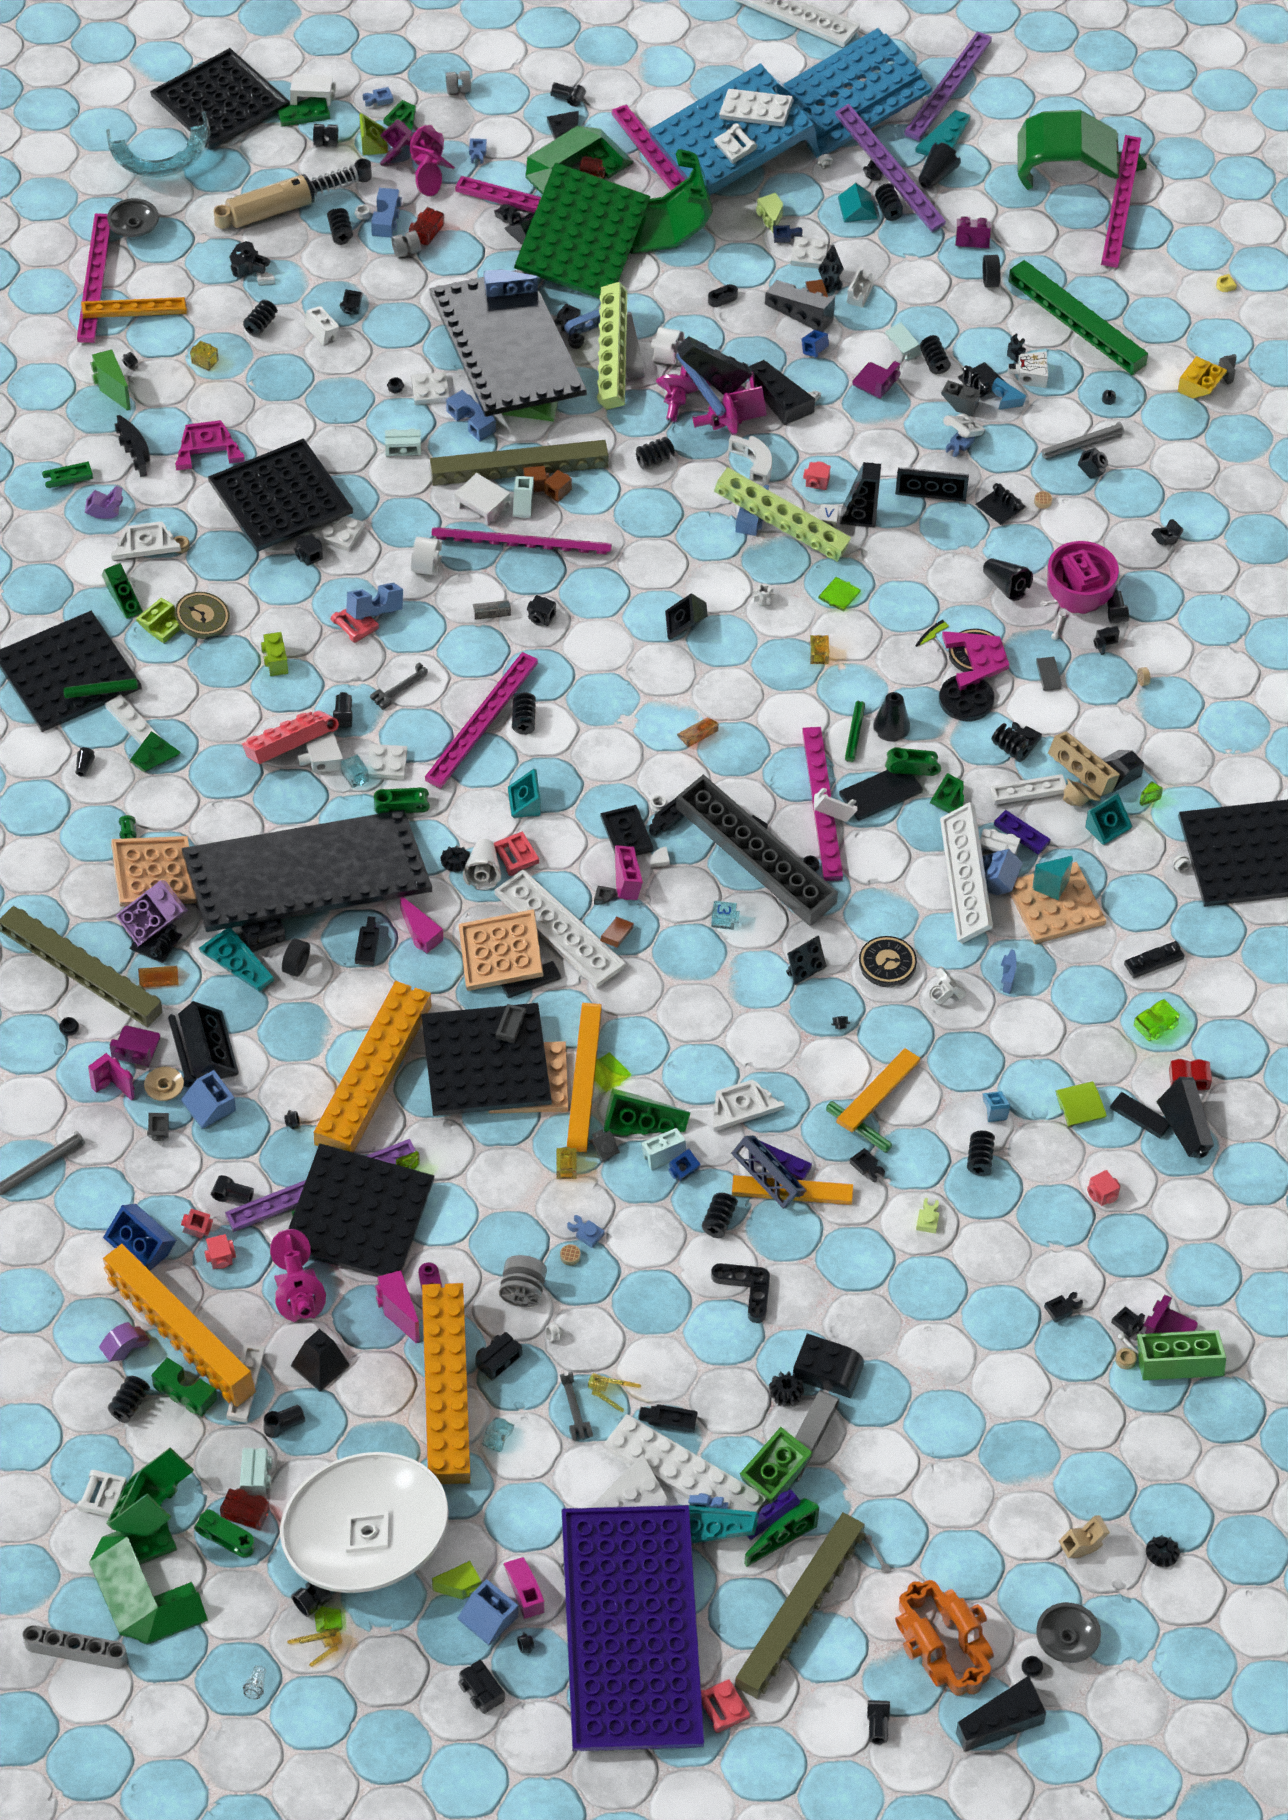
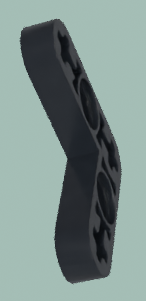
[711,1263,770,1323]

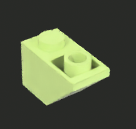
[756,193,783,233]

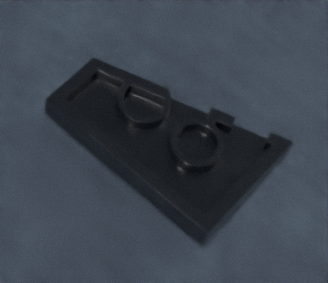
[547,110,579,140]

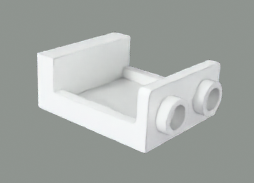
[290,74,336,106]
[454,473,510,525]

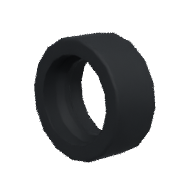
[982,255,1000,287]
[281,938,310,977]

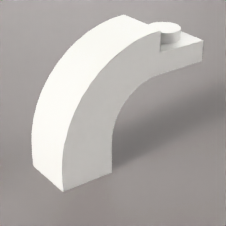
[728,435,772,487]

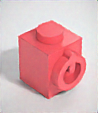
[803,461,831,490]
[1087,1170,1120,1206]
[181,1208,213,1239]
[204,1234,236,1269]

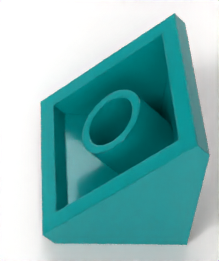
[838,182,877,222]
[508,769,541,818]
[1085,794,1133,845]
[1032,856,1073,900]

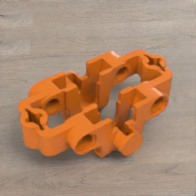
[895,1580,994,1696]

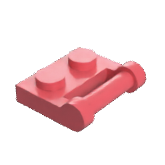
[330,609,379,643]
[494,831,539,876]
[701,1679,750,1733]

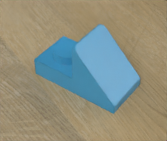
[991,377,1026,409]
[982,1091,1010,1122]

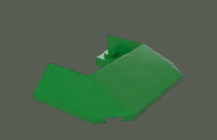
[525,126,634,194]
[89,1521,208,1645]

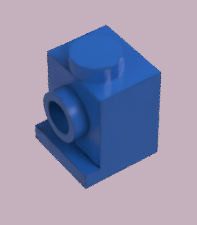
[801,330,829,358]
[668,1149,701,1181]

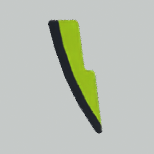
[915,620,949,647]

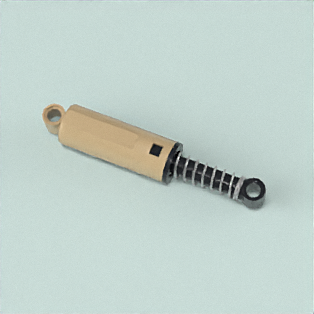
[213,158,372,229]

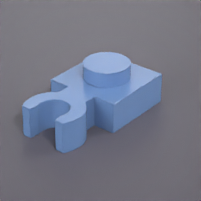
[362,87,394,107]
[469,138,487,164]
[946,432,975,457]
[567,1215,605,1248]
[688,1493,729,1509]

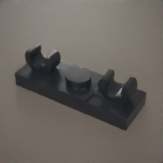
[1124,941,1185,979]

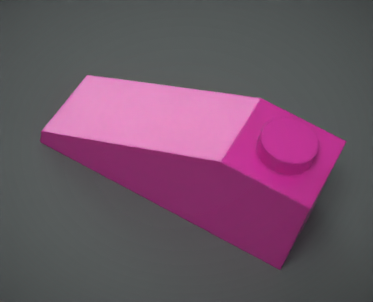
[615,845,643,900]
[400,897,443,953]

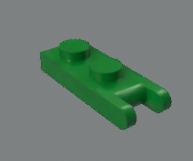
[42,461,93,488]

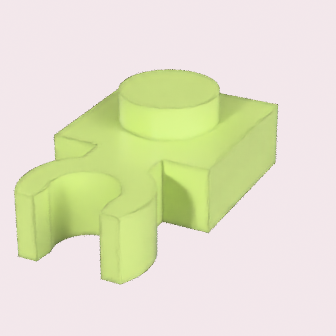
[916,1198,939,1234]

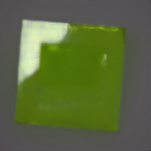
[1139,781,1163,806]
[396,1151,420,1170]
[315,1606,343,1632]

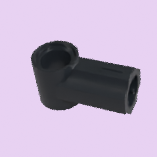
[551,82,586,107]
[1107,588,1129,623]
[333,692,352,727]
[211,1175,254,1204]
[263,1404,305,1438]
[867,1700,890,1745]

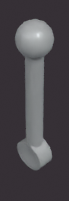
[864,1535,890,1573]

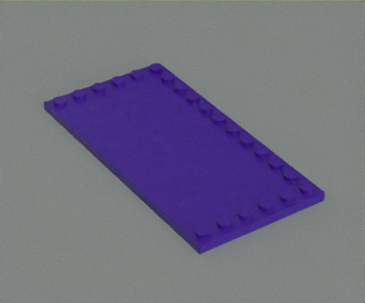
[561,1505,704,1751]

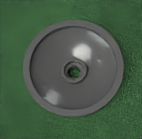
[107,198,159,237]
[1036,1602,1101,1663]

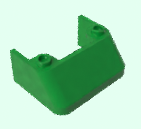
[106,1447,194,1537]

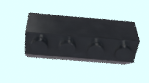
[895,467,969,502]
[178,1001,239,1079]

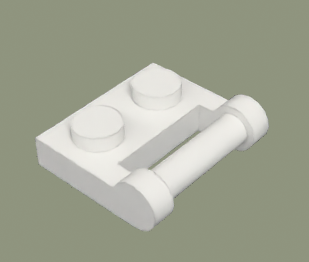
[714,123,757,164]
[943,413,986,438]
[77,1470,127,1517]

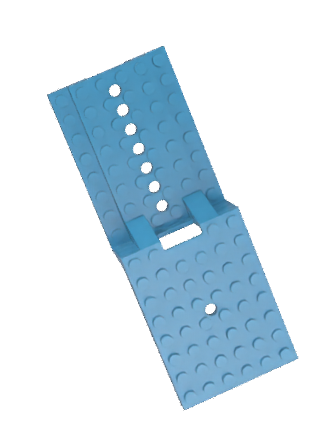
[649,28,932,196]

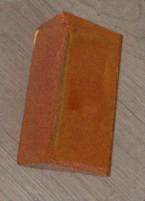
[677,717,718,747]
[138,966,179,988]

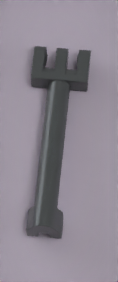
[370,662,428,710]
[560,1372,593,1441]

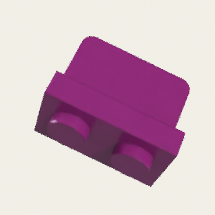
[379,119,412,165]
[955,216,991,248]
[852,361,901,399]
[110,1025,160,1067]
[1144,1294,1198,1334]

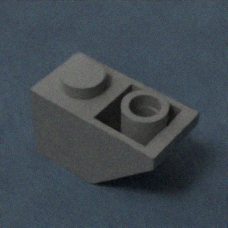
[941,380,980,417]

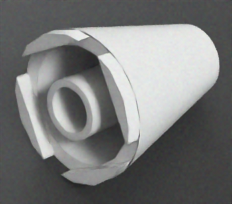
[463,839,501,890]

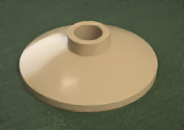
[144,1067,184,1101]

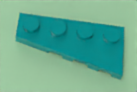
[915,110,971,156]
[198,928,275,992]
[689,1506,759,1544]

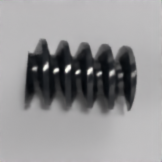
[875,183,903,221]
[327,208,353,245]
[243,300,278,337]
[920,335,951,374]
[636,437,675,469]
[512,692,536,735]
[991,723,1032,762]
[967,1130,995,1176]
[701,1193,738,1238]
[108,1376,150,1423]

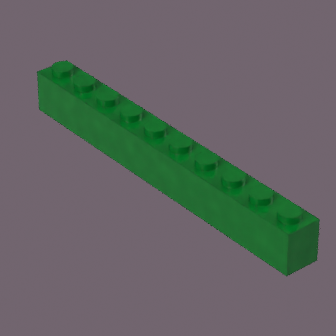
[1008,260,1148,375]

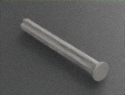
[1041,422,1124,459]
[0,1131,85,1195]

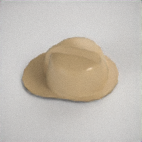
[1063,778,1101,807]

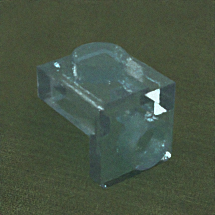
[482,1417,514,1452]

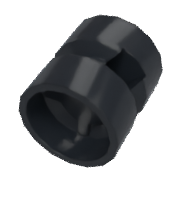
[313,124,338,146]
[291,1582,332,1617]

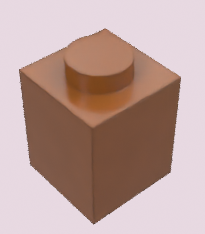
[523,466,549,492]
[544,470,572,502]

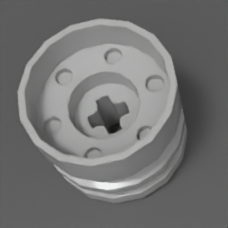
[499,1255,547,1307]

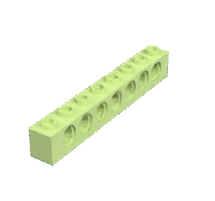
[597,282,627,410]
[714,467,851,562]

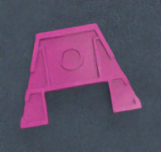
[175,420,245,471]
[942,631,1009,691]

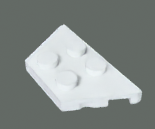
[111,521,181,560]
[713,1079,785,1132]

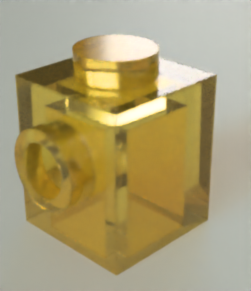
[190,340,219,371]
[809,635,829,664]
[556,1147,577,1179]

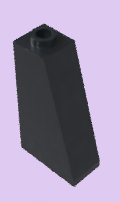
[1156,1077,1214,1158]

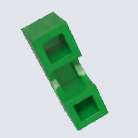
[151,1357,217,1417]

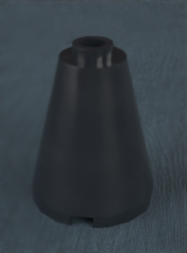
[918,142,961,189]
[983,558,1033,601]
[873,692,910,742]

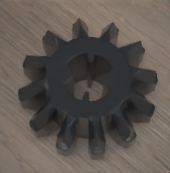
[769,1371,804,1407]

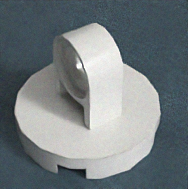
[928,966,967,1004]

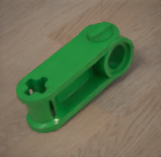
[885,747,942,776]
[374,787,430,814]
[194,1509,254,1558]

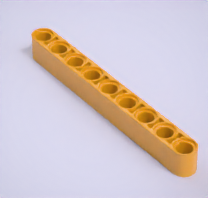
[567,1003,602,1153]

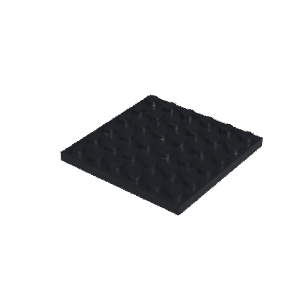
[150,48,290,150]
[208,438,353,552]
[0,610,142,732]
[1178,799,1288,907]
[421,1003,552,1116]
[288,1143,435,1277]

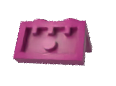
[88,1053,135,1101]

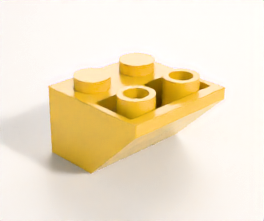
[1177,356,1227,399]

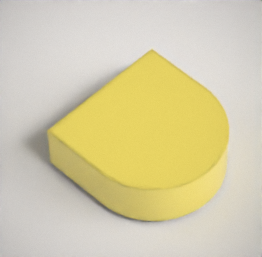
[1216,274,1237,292]

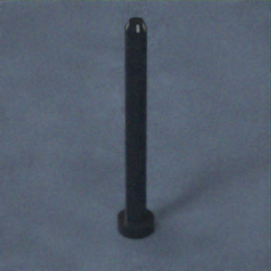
[168,1014,196,1087]

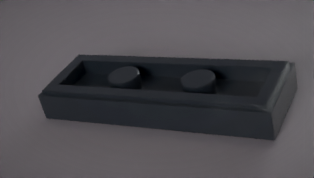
[501,961,561,998]
[1110,1092,1170,1138]

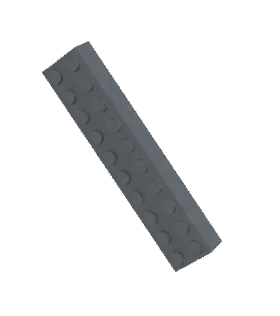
[676,774,838,926]

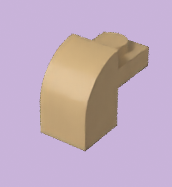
[1059,1515,1110,1558]

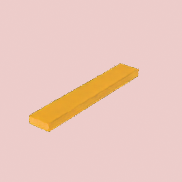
[81,297,187,318]
[836,1048,921,1133]
[732,1175,853,1205]

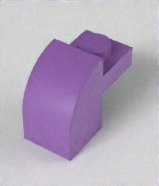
[85,486,123,519]
[99,1322,151,1362]

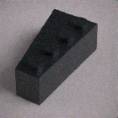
[765,280,835,332]
[676,336,752,395]
[748,360,815,425]
[840,462,881,528]
[956,1675,1046,1752]

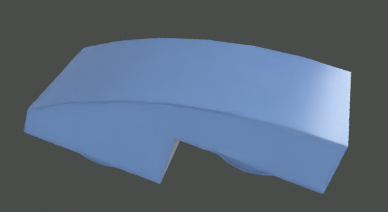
[1001,949,1016,994]

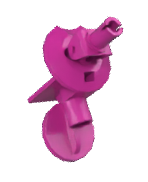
[406,125,455,196]
[656,366,711,422]
[692,372,767,436]
[270,1229,326,1322]

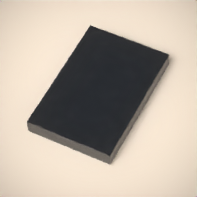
[600,805,654,856]

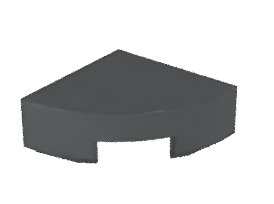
[594,886,616,905]

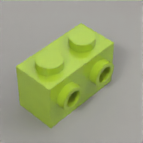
[261,632,288,676]

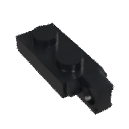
[648,798,685,836]
[355,916,380,966]
[638,1404,698,1433]

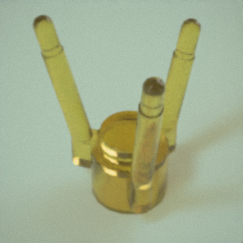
[588,1373,641,1412]
[287,1627,343,1667]

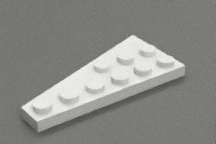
[551,1454,671,1566]

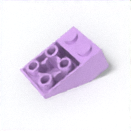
[115,880,188,946]

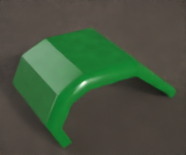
[1017,110,1119,190]
[630,149,713,254]

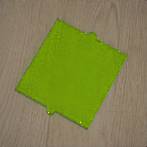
[818,577,861,612]
[594,1052,631,1093]

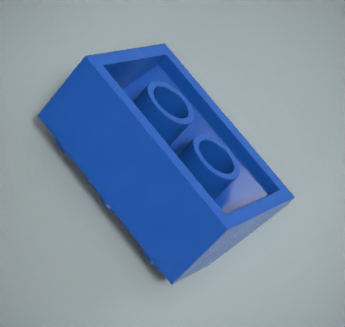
[103,1204,177,1271]

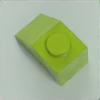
[432,1561,482,1600]

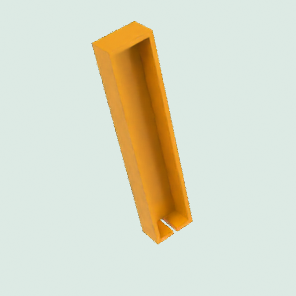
[313,981,432,1153]
[103,1244,256,1407]
[422,1283,470,1485]

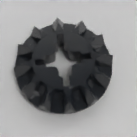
[440,845,470,872]
[1146,1535,1180,1567]

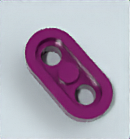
[418,1262,442,1291]

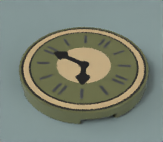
[174,592,230,639]

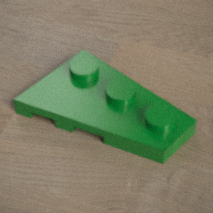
[278,97,330,127]

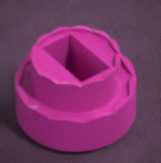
[1047,541,1119,614]

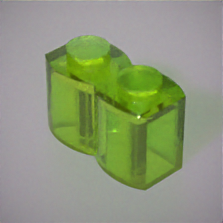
[1133,999,1180,1041]

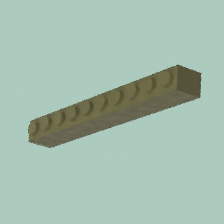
[430,440,609,486]
[0,905,162,1028]
[735,1512,866,1699]

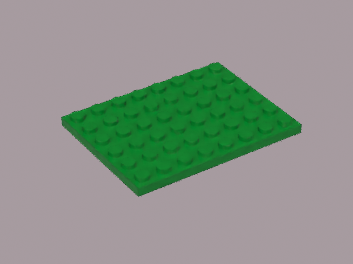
[514,162,651,299]

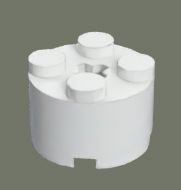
[651,327,685,365]
[411,537,443,576]

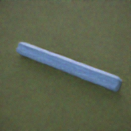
[676,354,726,416]

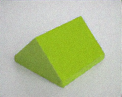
[359,113,388,155]

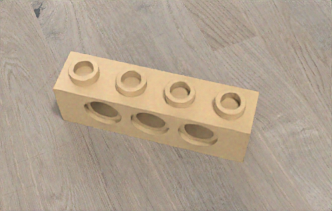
[1048,731,1120,796]

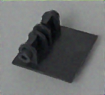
[818,245,844,293]
[958,362,1007,398]
[975,483,1026,525]
[129,924,182,963]
[786,935,827,985]

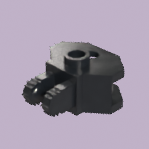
[229,241,270,278]

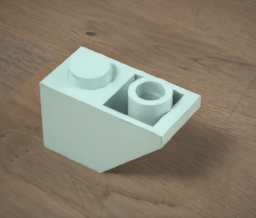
[513,476,534,518]

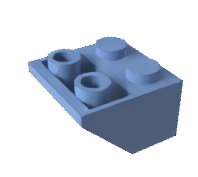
[982,849,1023,895]
[181,1070,236,1129]
[458,1579,518,1646]

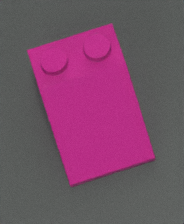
[375,1270,420,1343]

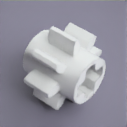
[752,583,775,606]

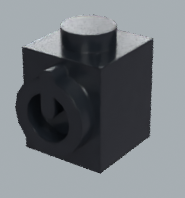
[1077,447,1108,479]
[293,533,323,566]
[527,595,556,626]

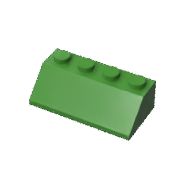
[1137,1330,1226,1380]

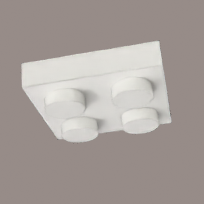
[791,236,828,268]
[411,372,449,405]
[367,744,407,780]

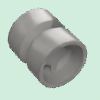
[446,71,471,94]
[391,231,421,258]

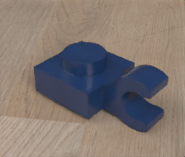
[773,225,802,243]

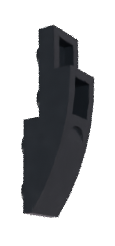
[114,415,150,477]

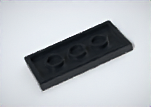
[839,770,923,821]

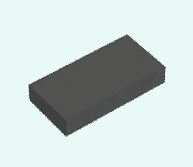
[1036,657,1062,691]
[495,1004,526,1043]

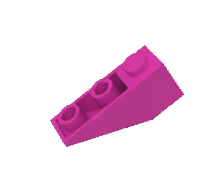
[503,1557,544,1619]

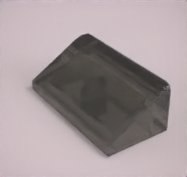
[473,600,511,620]

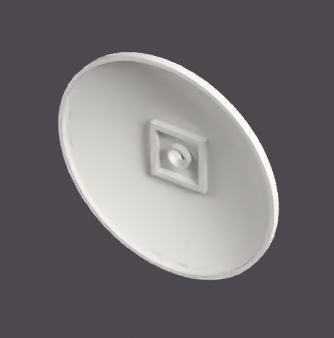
[280,1452,449,1593]

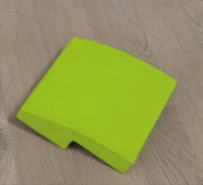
[136,598,181,643]
[1055,1081,1107,1127]

